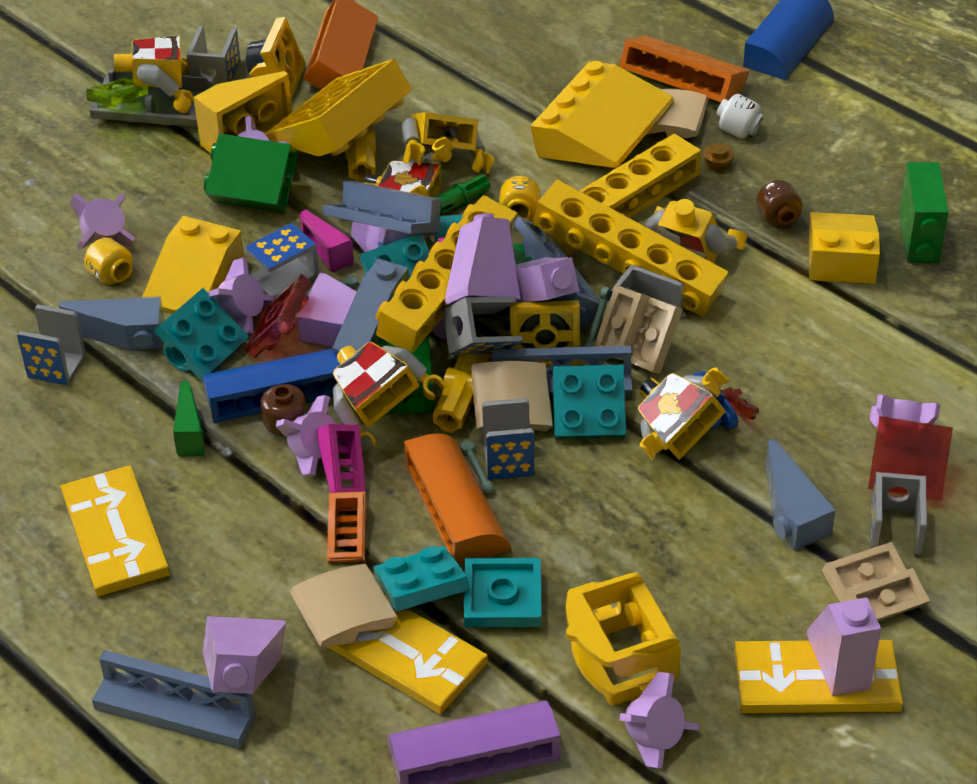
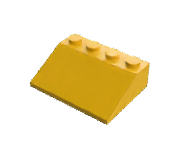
[265,58,412,156]
[530,61,674,168]

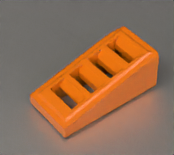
[327,492,368,564]

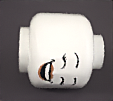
[716,94,764,139]

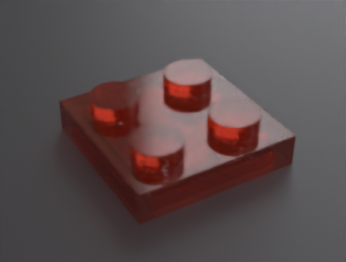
[244,274,312,358]
[867,416,953,501]

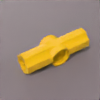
[345,125,377,183]
[433,353,492,433]

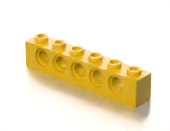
[550,133,701,257]
[533,179,728,317]
[375,195,517,354]

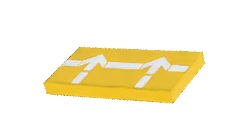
[60,465,170,597]
[326,596,488,715]
[734,640,903,714]

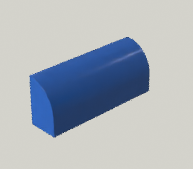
[743,0,834,80]
[202,348,340,423]

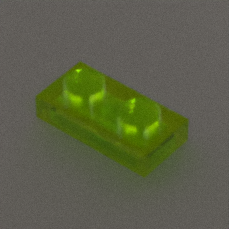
[86,78,148,108]

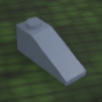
[332,259,409,354]
[59,297,165,350]
[765,439,836,551]

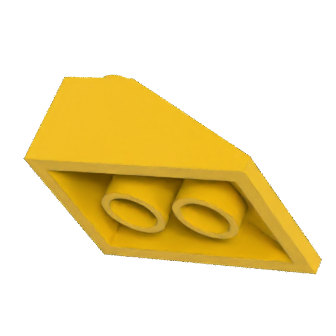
[193,71,293,153]
[809,212,880,284]
[142,216,245,314]

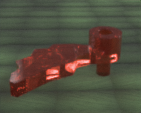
[721,387,759,421]

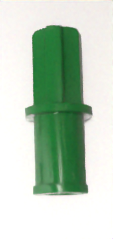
[434,174,491,216]

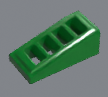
[173,381,205,456]

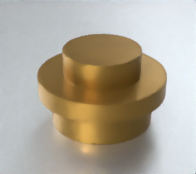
[703,142,734,171]

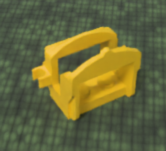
[566,572,681,706]

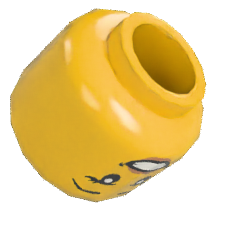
[499,176,541,221]
[84,237,133,285]

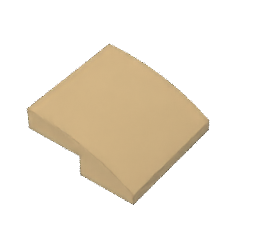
[646,89,708,139]
[594,285,683,374]
[471,361,553,432]
[822,542,930,621]
[290,564,397,647]

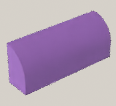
[387,700,560,784]

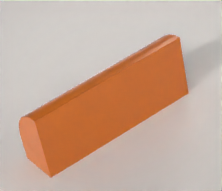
[303,0,379,89]
[619,35,750,102]
[404,433,511,566]

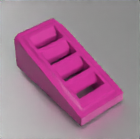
[300,210,354,272]
[316,424,367,496]

